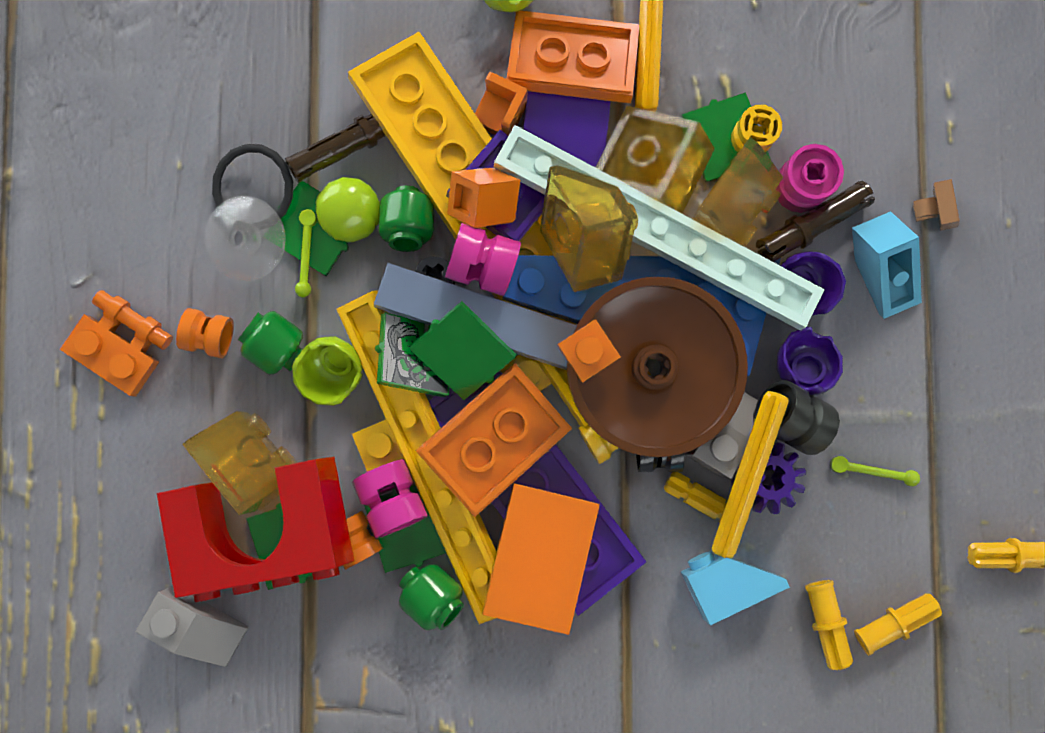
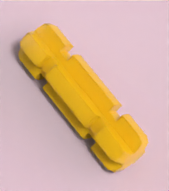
[664,472,726,523]

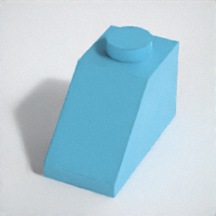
[852,211,922,319]
[681,551,790,626]

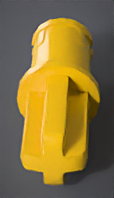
[967,538,1045,573]
[805,580,853,670]
[854,593,942,656]

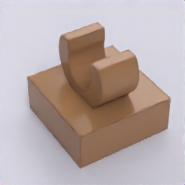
[913,179,960,231]

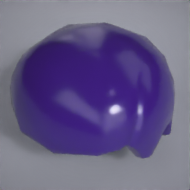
[780,251,846,316]
[776,327,843,396]

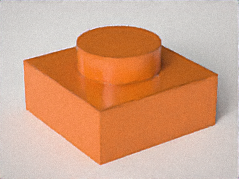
[557,319,621,383]

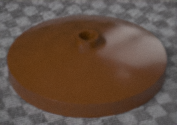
[567,277,748,457]

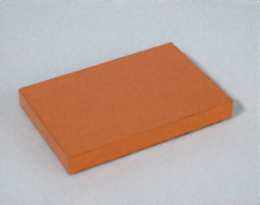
[506,10,640,104]
[415,363,573,517]
[482,483,600,635]

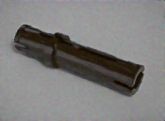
[285,114,386,183]
[756,181,875,262]

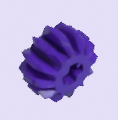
[731,442,806,514]

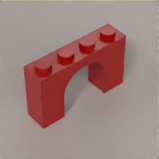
[156,456,354,602]

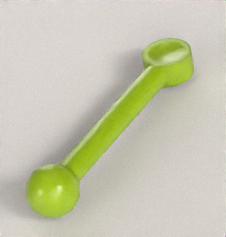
[295,209,317,297]
[830,456,920,487]

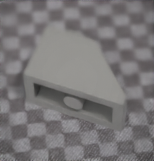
[685,392,758,479]
[135,586,249,667]

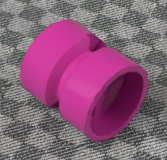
[773,144,844,213]
[445,223,521,296]
[352,459,428,539]

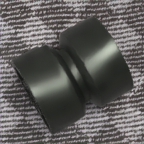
[754,380,840,455]

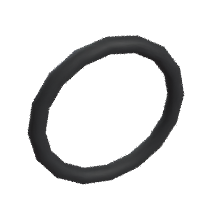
[212,144,294,231]

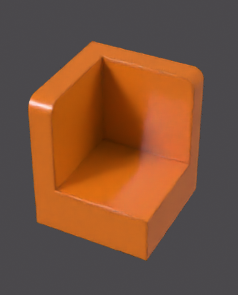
[475,72,528,136]
[447,168,521,228]

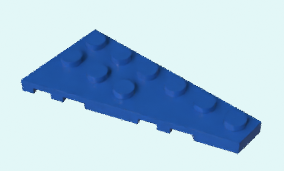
[502,255,781,377]

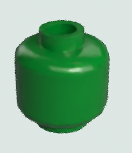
[378,185,434,252]
[238,311,303,375]
[399,564,464,630]

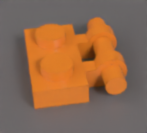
[59,290,173,397]

